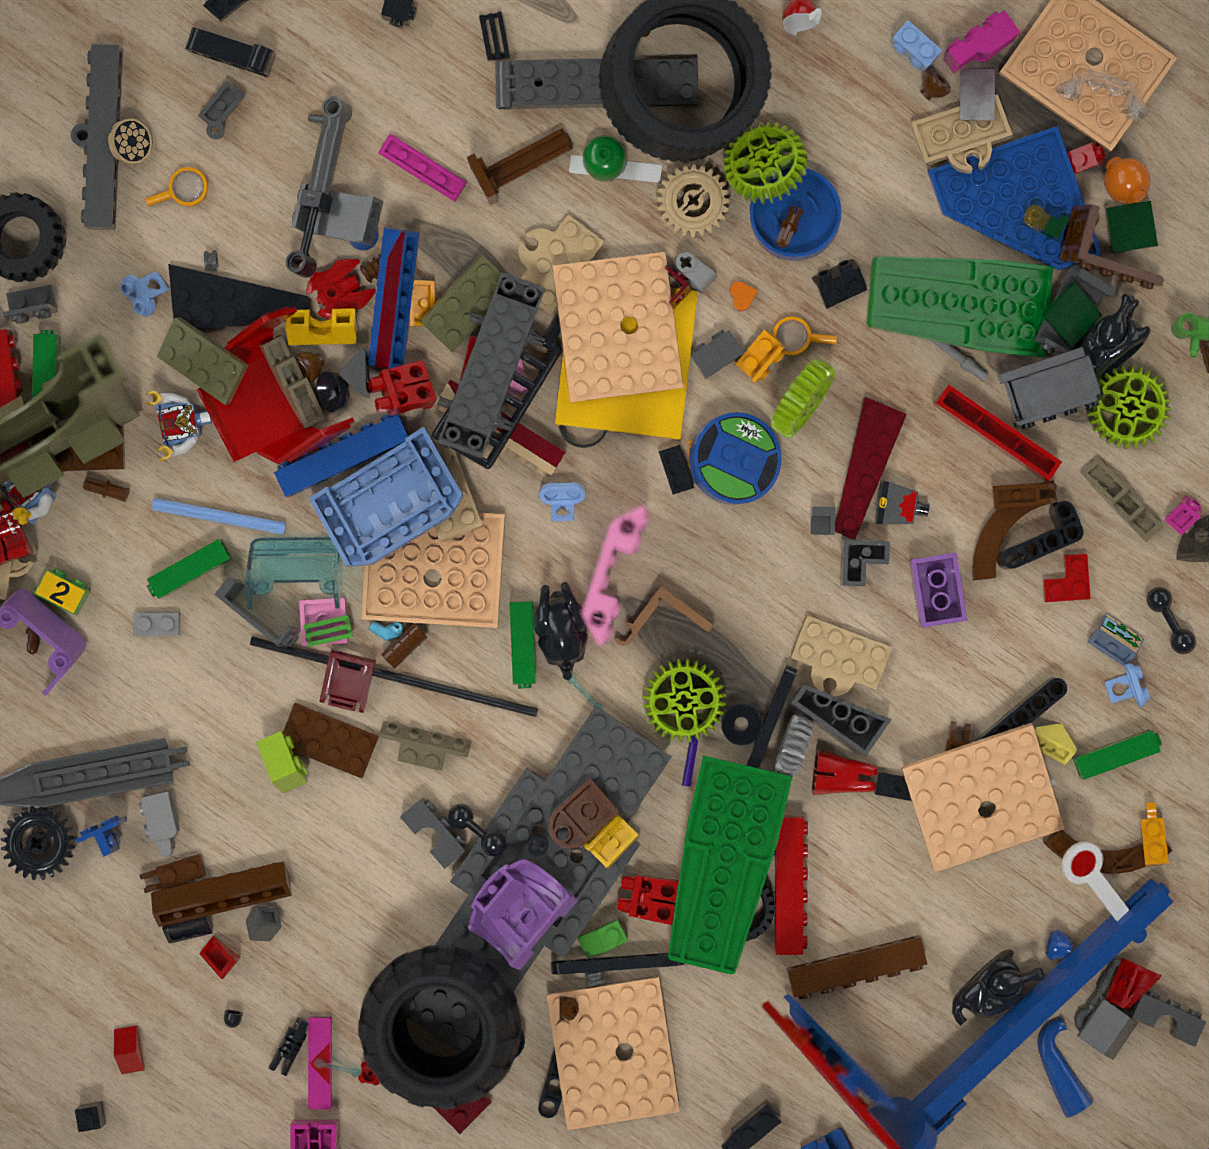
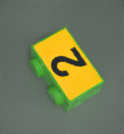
[34,568,91,615]

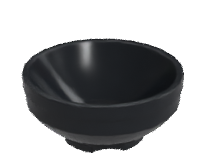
[316,371,350,413]
[721,704,763,745]

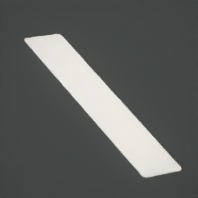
[569,155,662,183]

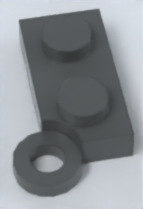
[198,81,245,140]

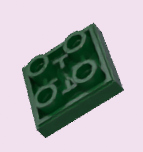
[1105,201,1158,254]
[1041,282,1102,348]

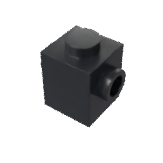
[381,0,417,28]

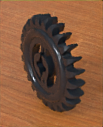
[0,806,76,880]

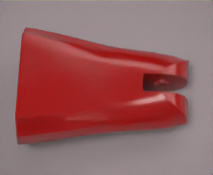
[812,749,878,795]

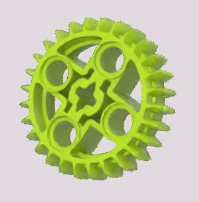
[723,122,808,204]
[771,359,835,438]
[1087,365,1172,449]
[642,659,726,743]

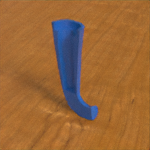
[1037,1017,1093,1118]

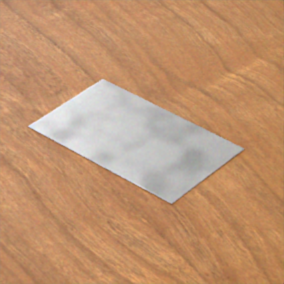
[960,69,995,120]

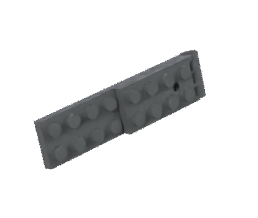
[495,58,698,110]

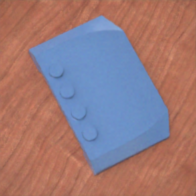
[308,427,464,567]

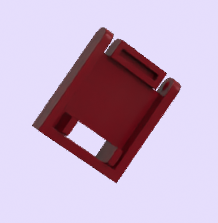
[319,649,376,713]

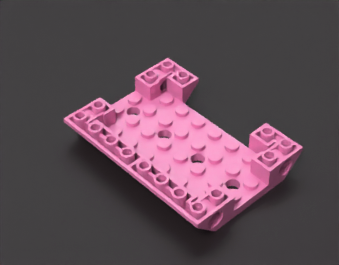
[582,506,650,646]

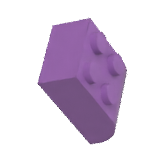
[910,552,968,628]

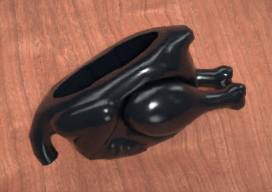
[1080,294,1151,379]
[533,582,588,680]
[952,949,1044,1026]

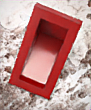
[199,936,241,979]
[114,1025,145,1074]

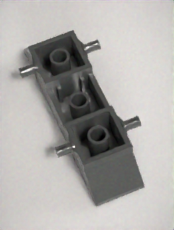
[437,272,545,459]

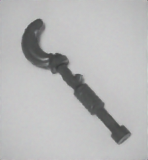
[1074,957,1121,1032]

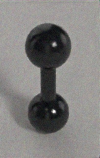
[1146,587,1196,655]
[448,803,507,856]

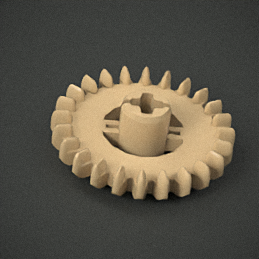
[656,163,731,239]

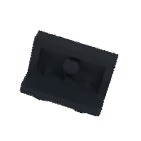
[812,259,868,309]

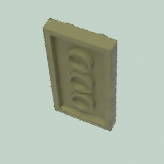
[419,254,502,353]
[157,317,249,405]

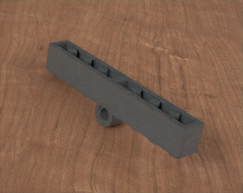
[71,44,123,230]

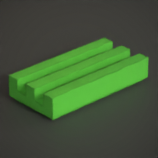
[303,615,353,647]

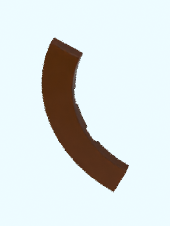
[972,480,1056,581]
[1043,830,1173,874]

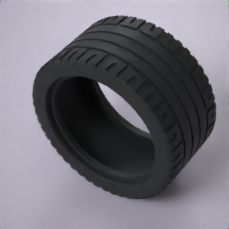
[599,0,772,162]

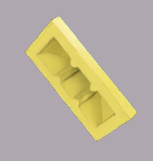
[1035,723,1077,765]

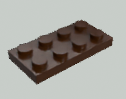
[32,424,125,472]
[283,702,379,779]

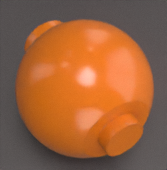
[1104,156,1151,204]

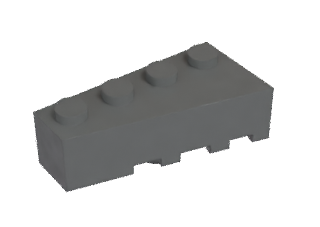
[788,684,892,758]

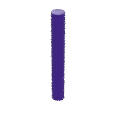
[682,719,702,787]

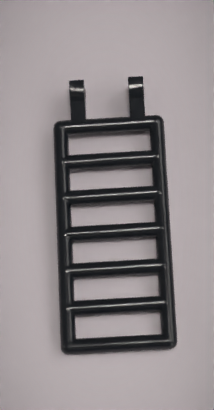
[432,317,562,469]

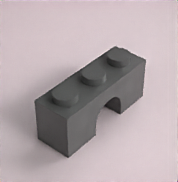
[400,798,466,869]
[1128,990,1206,1047]

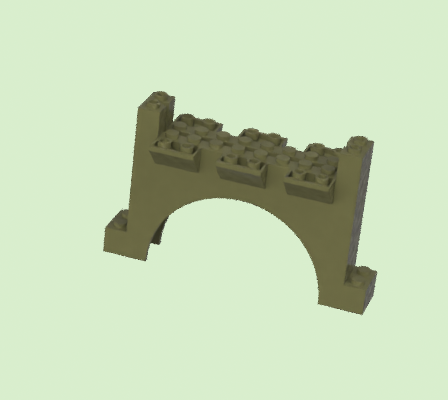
[0,333,140,511]

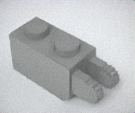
[139,790,180,857]

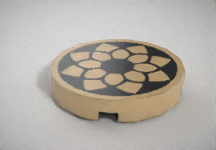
[108,118,152,165]

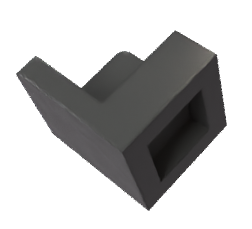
[810,507,835,535]
[246,906,282,941]

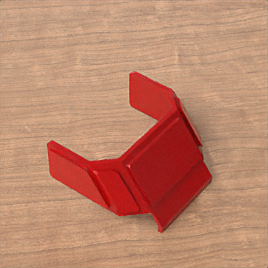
[196,307,355,464]

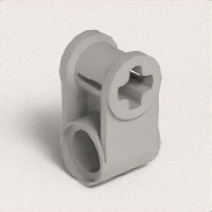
[674,252,717,294]

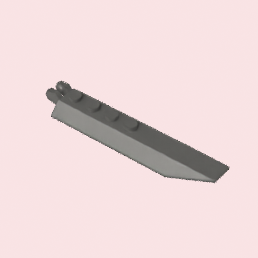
[0,738,190,808]

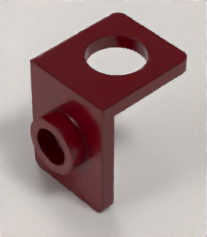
[665,266,691,309]

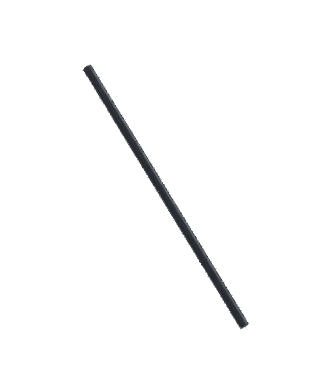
[250,637,538,717]

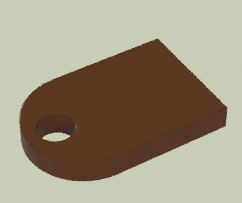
[549,778,621,849]

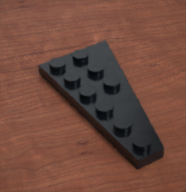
[168,264,311,330]

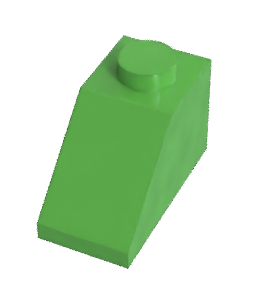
[577,917,628,958]

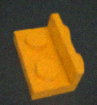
[408,280,435,327]
[735,329,786,383]

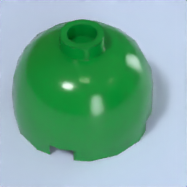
[582,135,628,182]

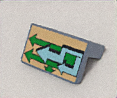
[1088,613,1144,666]

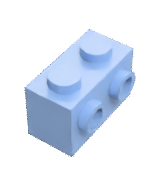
[890,21,942,72]

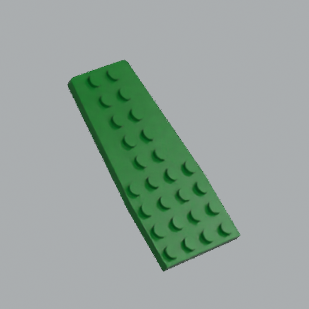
[866,256,1053,358]
[668,755,793,975]

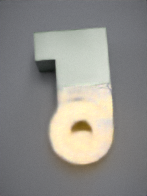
[1023,205,1070,241]

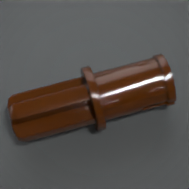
[776,206,803,248]
[83,477,130,502]

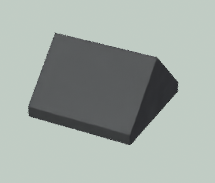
[338,350,370,399]
[1077,998,1139,1060]

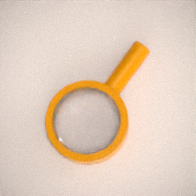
[145,167,209,207]
[772,317,837,356]

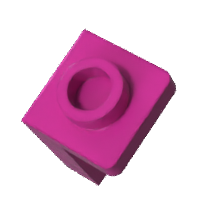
[1165,495,1202,535]

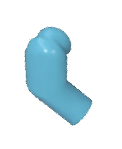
[368,620,403,640]

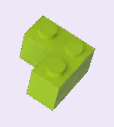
[256,731,308,793]

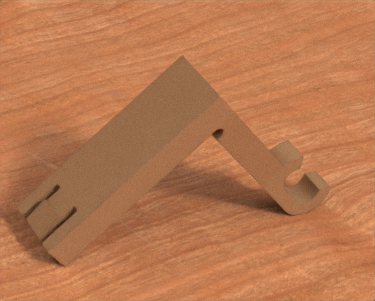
[614,585,714,646]

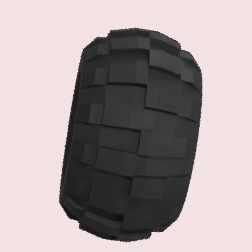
[358,945,522,1110]

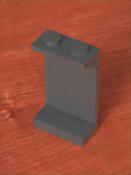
[291,183,384,246]
[1034,267,1117,355]
[214,577,301,648]

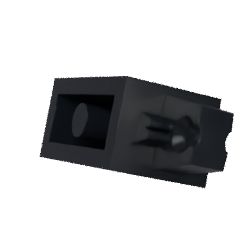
[721,1100,782,1149]

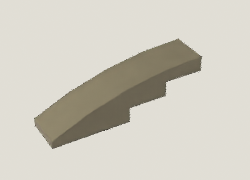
[259,335,325,428]
[1081,458,1163,542]

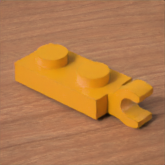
[1140,802,1169,866]

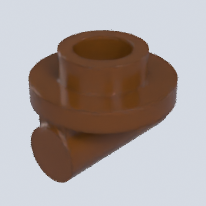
[559,996,579,1021]

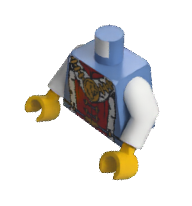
[145,391,212,462]
[0,480,56,525]

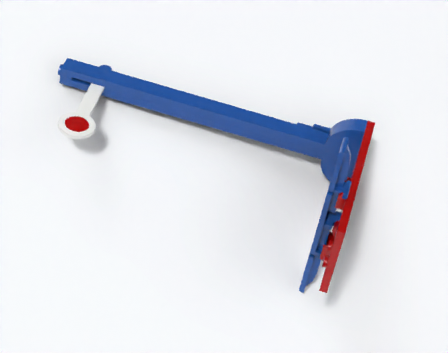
[761,841,1173,1149]

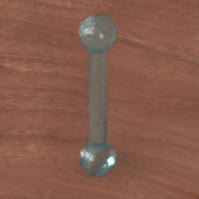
[567,676,603,710]
[314,1059,360,1077]

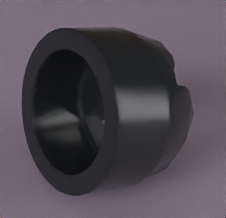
[224,1010,243,1028]

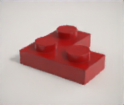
[1042,554,1091,602]

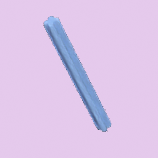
[152,498,286,534]

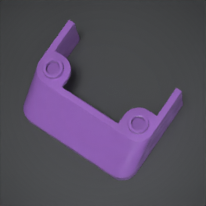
[0,589,86,696]

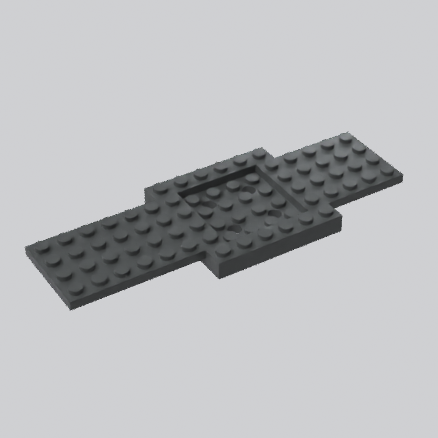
[407,706,672,1053]

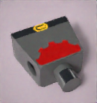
[874,481,930,525]

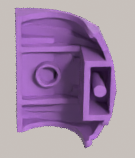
[468,859,578,970]

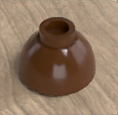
[920,69,951,100]
[295,352,325,382]

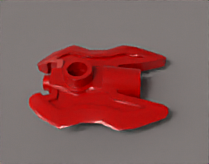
[306,259,376,319]

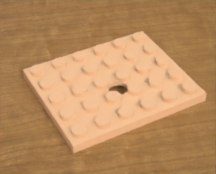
[999,0,1177,152]
[552,252,683,402]
[361,513,505,628]
[901,723,1065,873]
[546,976,680,1130]

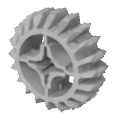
[775,715,814,777]

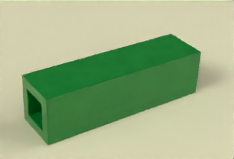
[32,330,61,399]
[147,539,232,599]
[509,601,536,689]
[1072,729,1162,780]

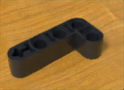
[185,27,276,77]
[996,501,1084,570]

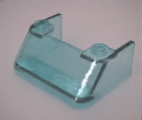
[244,537,342,610]

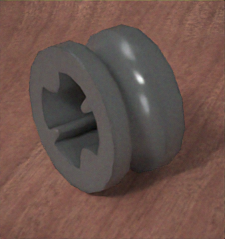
[204,250,218,271]
[585,971,606,985]

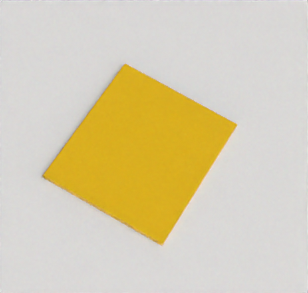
[554,288,698,440]

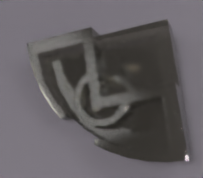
[1176,515,1209,562]

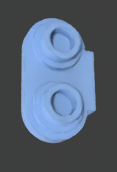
[120,271,169,317]
[540,482,585,521]
[1105,663,1150,708]

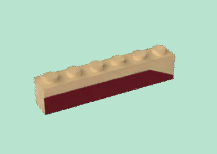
[436,379,566,477]

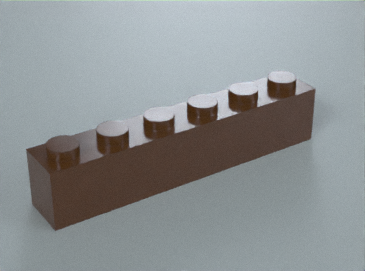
[151,861,292,927]
[786,935,927,1000]

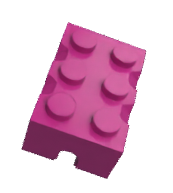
[943,10,1020,73]
[290,1119,339,1149]

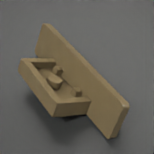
[379,722,472,771]

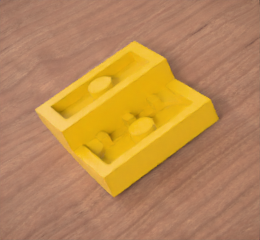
[584,815,640,868]

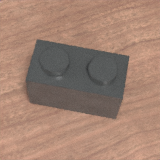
[690,330,744,380]

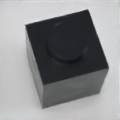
[75,1101,106,1132]

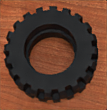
[0,192,66,282]

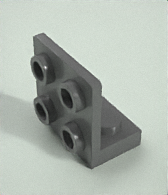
[3,285,57,324]

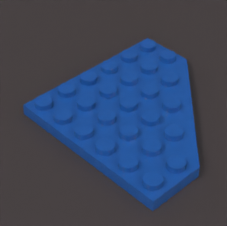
[927,126,1102,271]

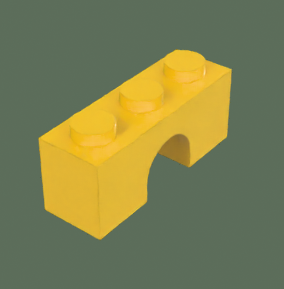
[285,309,358,345]

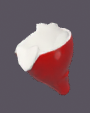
[782,0,822,36]

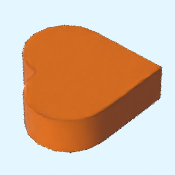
[730,281,758,311]

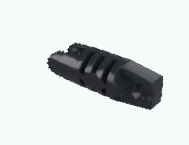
[268,1017,308,1076]

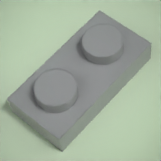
[133,613,180,636]

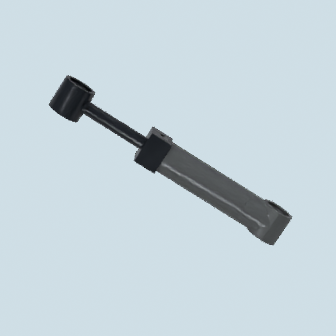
[286,96,352,278]

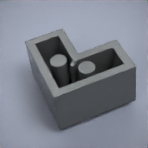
[840,540,890,586]

